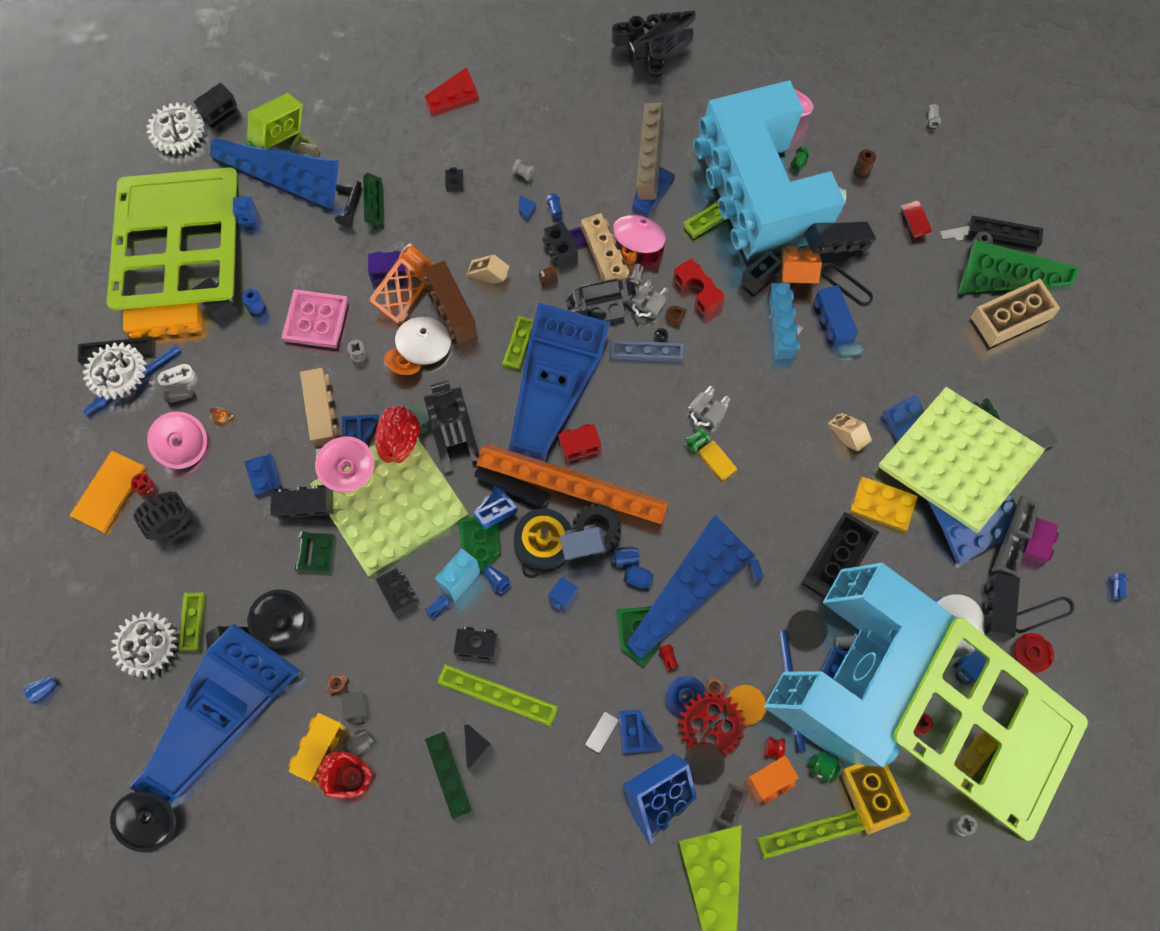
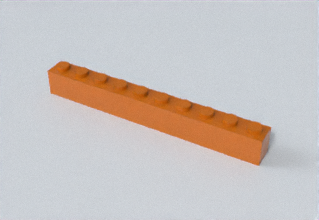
[477,443,669,524]

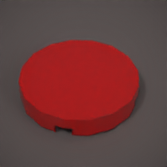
[1011,633,1054,674]

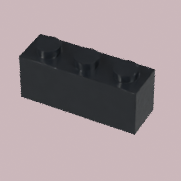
[271,485,333,519]
[984,573,1020,640]

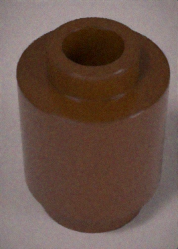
[855,149,876,175]

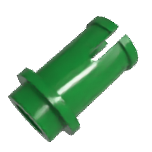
[790,146,809,170]

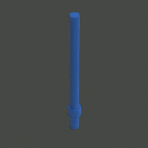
[82,345,181,416]
[779,630,806,753]

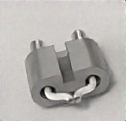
[628,279,669,319]
[687,386,730,428]

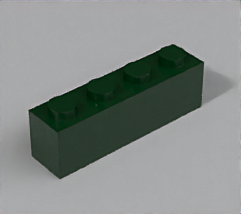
[425,732,474,822]

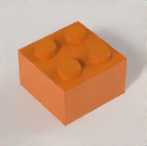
[780,245,822,284]
[744,755,799,804]

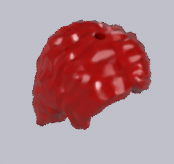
[374,405,421,463]
[316,751,372,799]

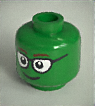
[808,751,841,783]

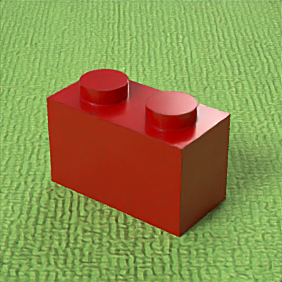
[558,424,601,461]

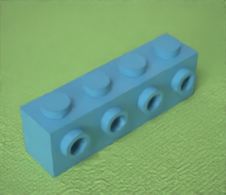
[768,283,800,360]

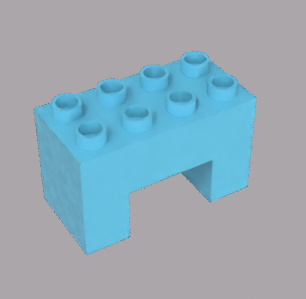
[694,80,845,261]
[764,563,957,767]

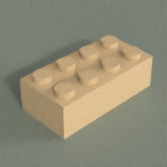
[971,279,1060,347]

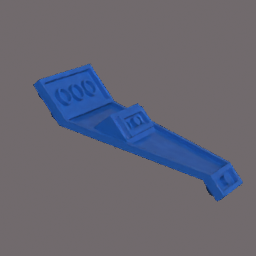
[508,303,610,462]
[882,395,1016,564]
[130,624,299,804]

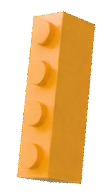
[123,303,202,338]

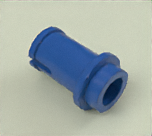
[546,193,563,218]
[1111,573,1128,599]
[425,594,450,618]

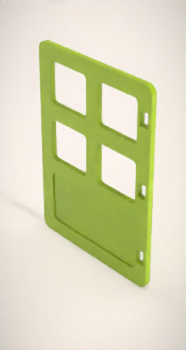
[107,167,238,310]
[893,618,1088,841]

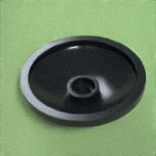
[247,589,308,649]
[110,790,176,852]

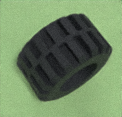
[133,491,190,540]
[572,504,621,557]

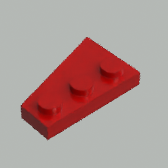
[424,67,479,113]

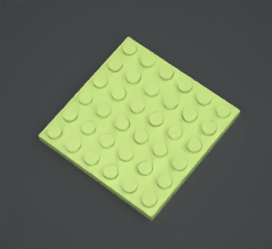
[878,387,1045,534]
[310,438,469,578]

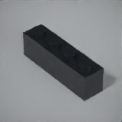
[804,221,876,254]

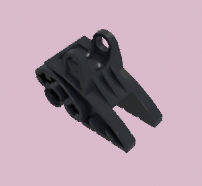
[612,10,696,75]
[423,380,479,475]

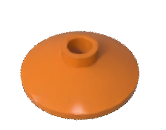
[384,348,421,375]

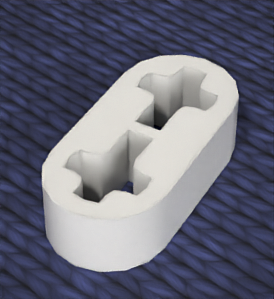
[157,364,195,388]

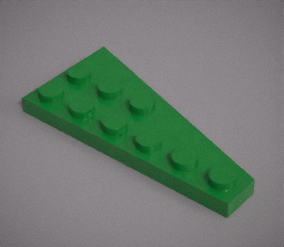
[958,240,1079,294]

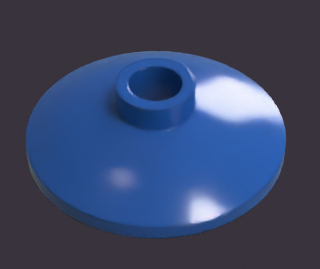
[666,676,706,717]

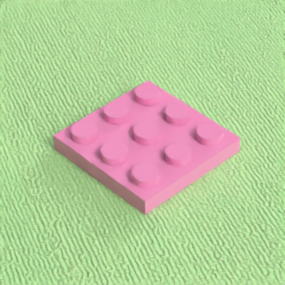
[281,289,348,349]

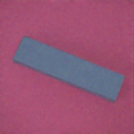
[610,340,684,363]

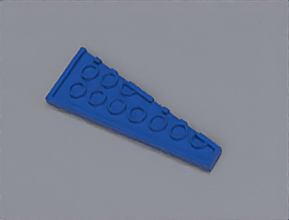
[210,139,339,209]
[626,515,756,659]

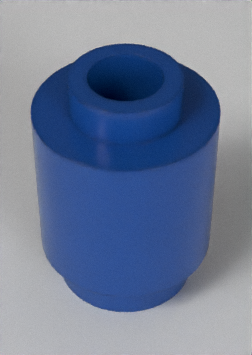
[242,289,264,313]
[611,546,640,568]
[624,564,654,589]

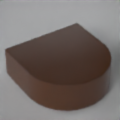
[538,266,558,283]
[665,306,687,327]

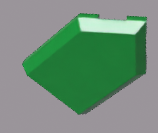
[459,517,501,573]
[617,606,661,667]

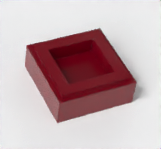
[641,251,663,271]

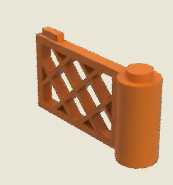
[368,244,434,324]

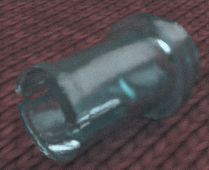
[838,342,863,358]

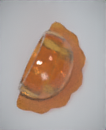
[209,408,233,425]

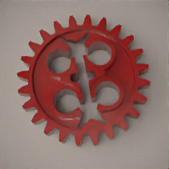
[678,691,746,759]

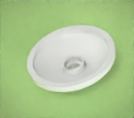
[395,317,451,364]
[937,594,985,655]

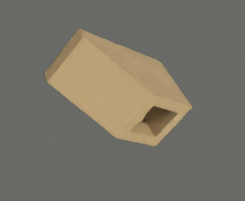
[828,413,872,451]

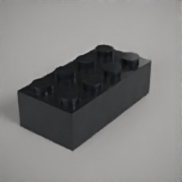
[802,512,879,596]

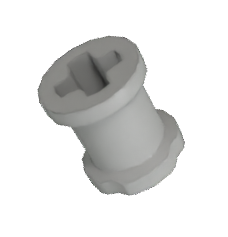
[512,159,534,181]
[347,340,367,363]
[953,815,978,836]

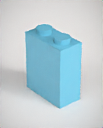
[435,548,481,603]

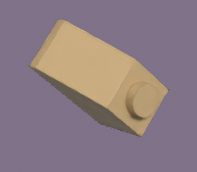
[466,255,510,284]

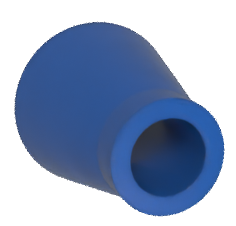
[483,565,511,594]
[22,675,56,704]

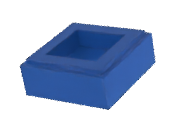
[748,559,764,584]

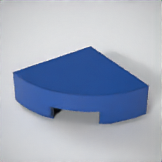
[519,196,536,220]

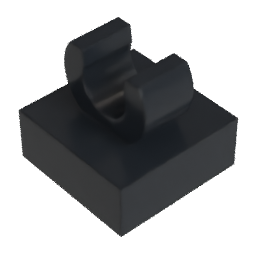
[445,167,464,189]

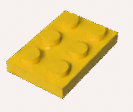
[850,476,918,533]

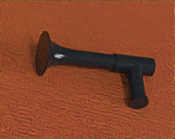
[335,181,362,227]

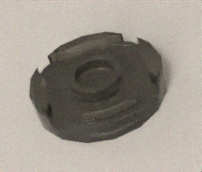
[787,610,828,651]
[684,742,725,784]

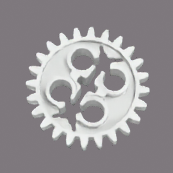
[146,102,205,155]
[83,343,146,400]
[111,612,179,678]

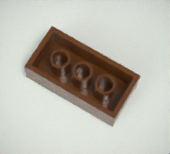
[423,260,478,345]

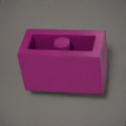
[1022,517,1059,566]

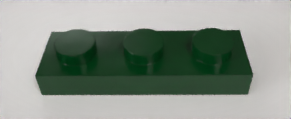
[363,172,383,227]

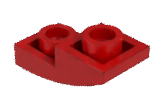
[901,200,932,238]

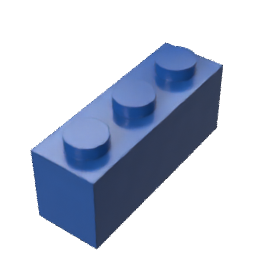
[814,285,858,346]

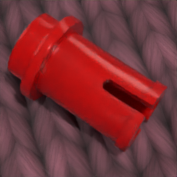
[659,644,679,671]

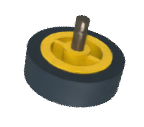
[514,509,572,570]

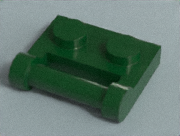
[294,531,335,574]

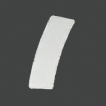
[585,712,618,753]

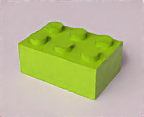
[247,93,303,149]

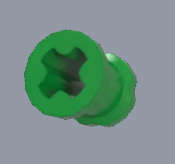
[685,428,711,452]

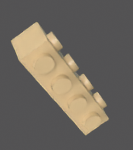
[581,213,629,281]
[300,368,338,447]

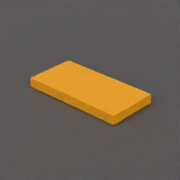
[70,451,146,534]

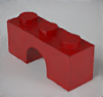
[673,258,725,317]

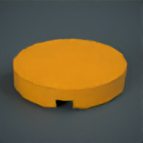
[725,685,766,727]

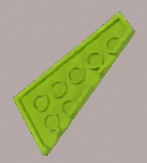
[679,825,742,931]

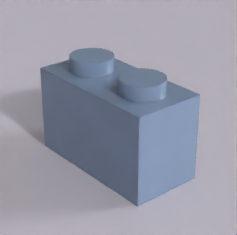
[560,524,607,560]

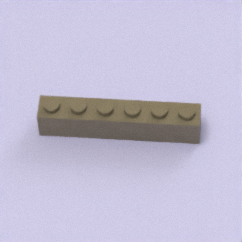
[636,102,664,200]

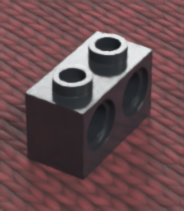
[542,222,578,267]
[376,568,418,617]

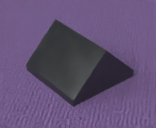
[464,724,494,773]

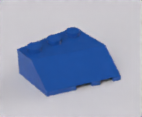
[623,753,697,845]

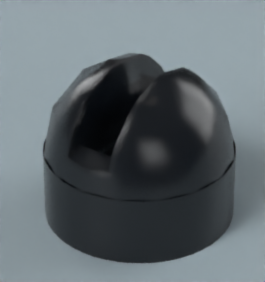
[654,328,669,342]

